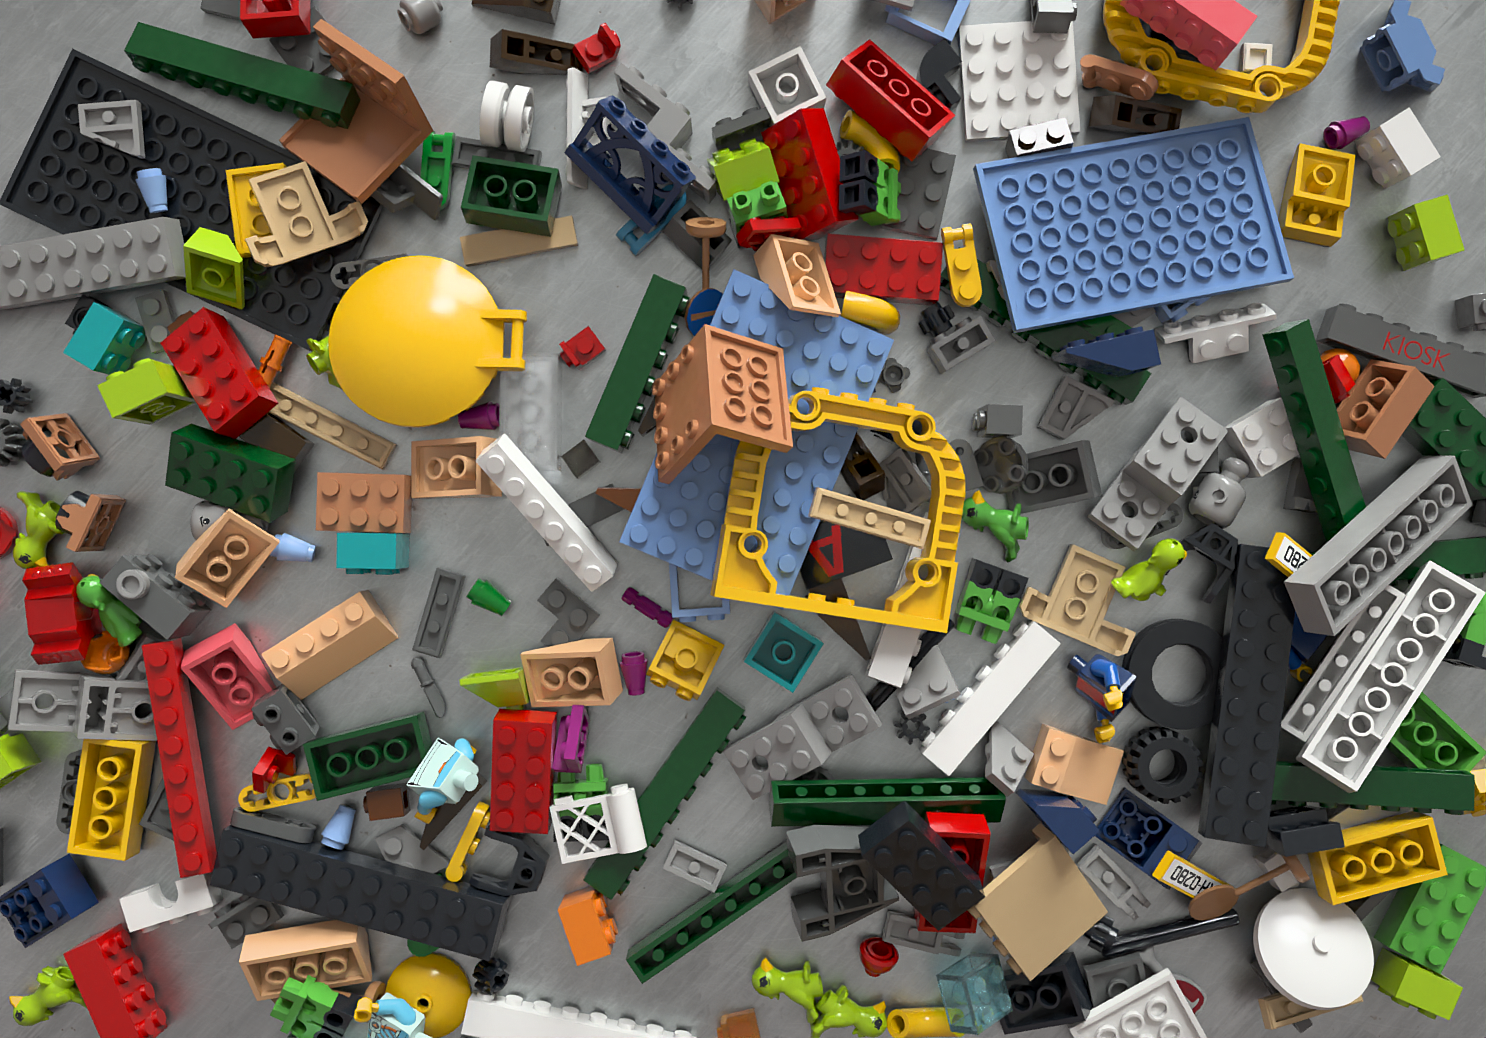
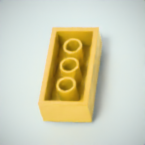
[67,739,156,861]
[1307,811,1448,905]

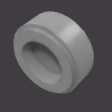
[116,569,150,599]

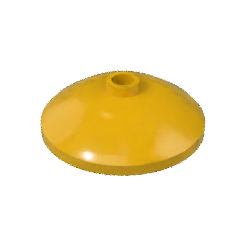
[385,952,472,1038]

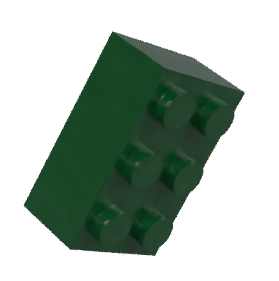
[461,155,562,237]

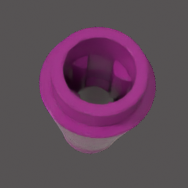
[1323,116,1370,149]
[458,401,503,430]
[619,651,648,696]

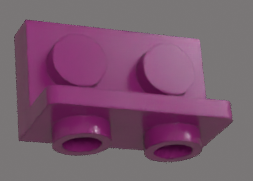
[552,705,590,773]

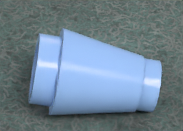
[136,168,168,213]
[270,533,316,562]
[321,804,356,850]

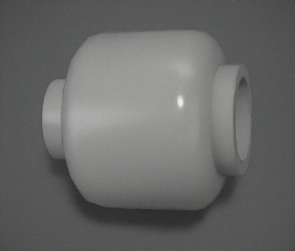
[397,0,443,34]

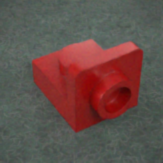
[572,23,621,74]
[559,326,606,370]
[252,746,296,794]

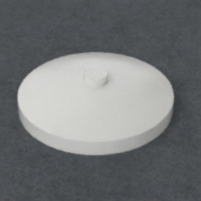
[1253,888,1374,1010]

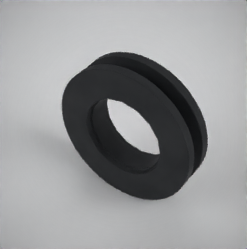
[1122,619,1223,730]

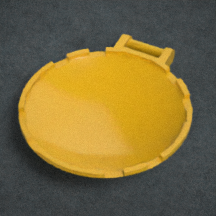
[328,256,527,427]

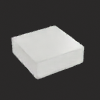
[1239,43,1273,74]

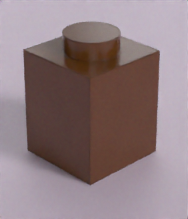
[363,783,411,821]

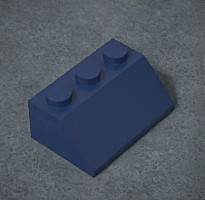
[1016,789,1100,854]

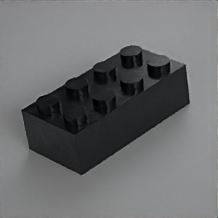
[858,800,985,931]

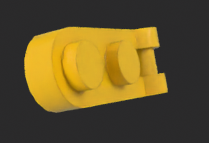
[941,223,982,307]
[445,801,490,882]

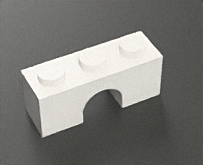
[119,871,224,933]

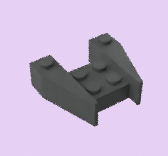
[786,825,899,942]

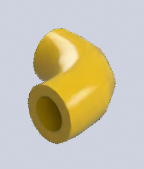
[839,110,900,173]
[841,291,900,334]
[887,1007,968,1038]

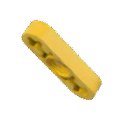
[238,772,316,812]

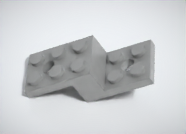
[614,63,716,204]
[1087,397,1228,552]
[7,669,157,741]
[723,674,882,800]

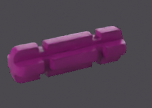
[621,587,674,628]

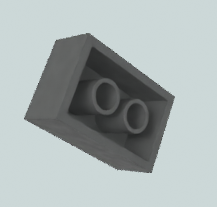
[99,554,212,640]

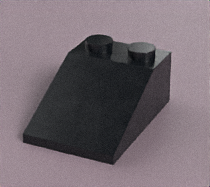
[985,952,1093,1035]

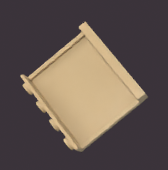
[968,823,1108,981]

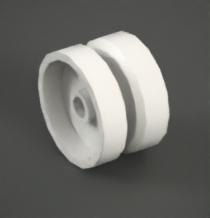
[479,81,535,152]

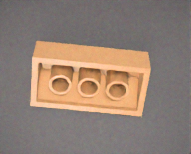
[261,590,399,700]
[239,920,372,1001]

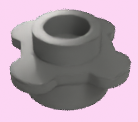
[878,358,910,392]

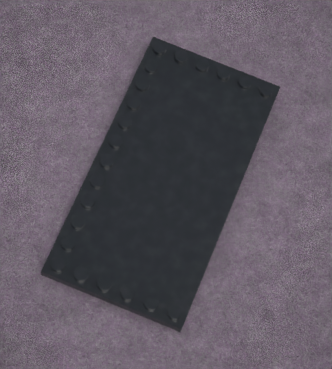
[0,48,383,352]

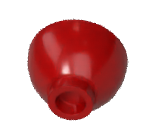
[859,937,899,977]

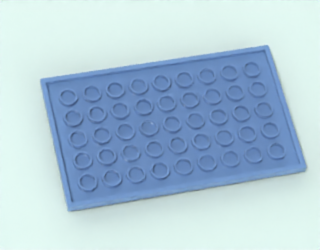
[973,117,1294,333]
[619,269,894,610]

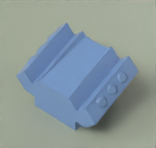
[1360,0,1445,92]

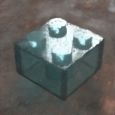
[936,953,1013,1035]

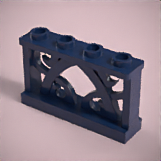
[564,95,696,234]

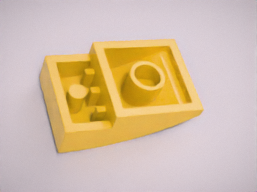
[1278,143,1355,247]

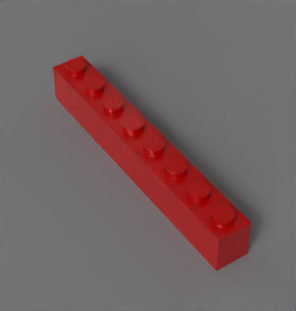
[142,638,217,878]

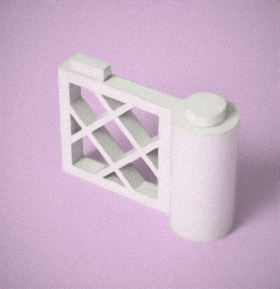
[549,784,647,864]

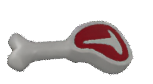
[1134,946,1207,1017]

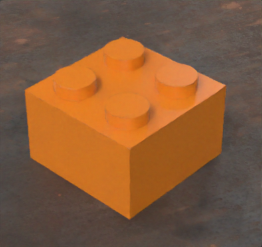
[558,886,618,966]

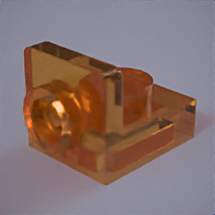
[717,1008,761,1038]

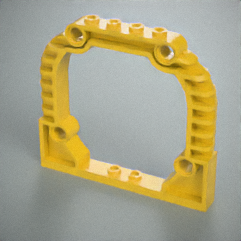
[1103,0,1340,113]
[710,387,966,633]

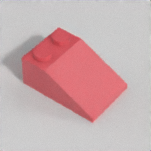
[181,623,276,730]

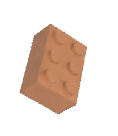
[1337,359,1434,459]
[316,472,412,533]

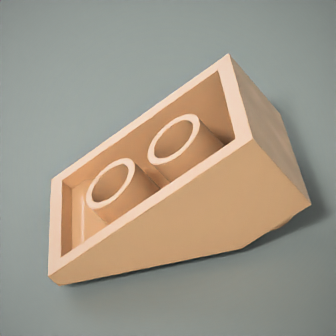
[753,234,841,317]
[411,436,502,499]
[175,509,280,608]
[520,638,623,707]
[1024,724,1124,805]

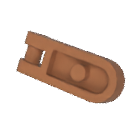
[1080,54,1159,100]

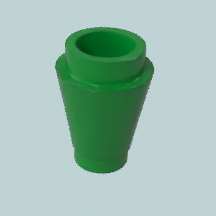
[466,578,511,616]

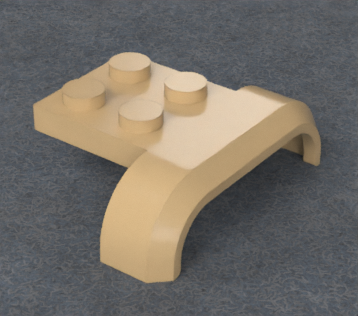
[245,161,368,267]
[1019,544,1136,656]

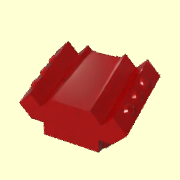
[22,562,103,665]

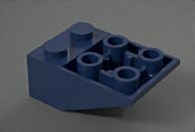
[1052,326,1161,377]
[1095,788,1202,890]
[0,853,99,948]

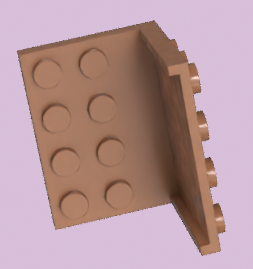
[279,19,434,204]
[652,324,793,484]

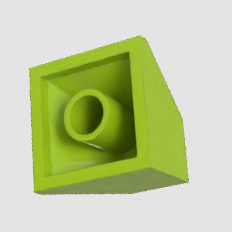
[183,227,245,309]
[459,667,530,710]

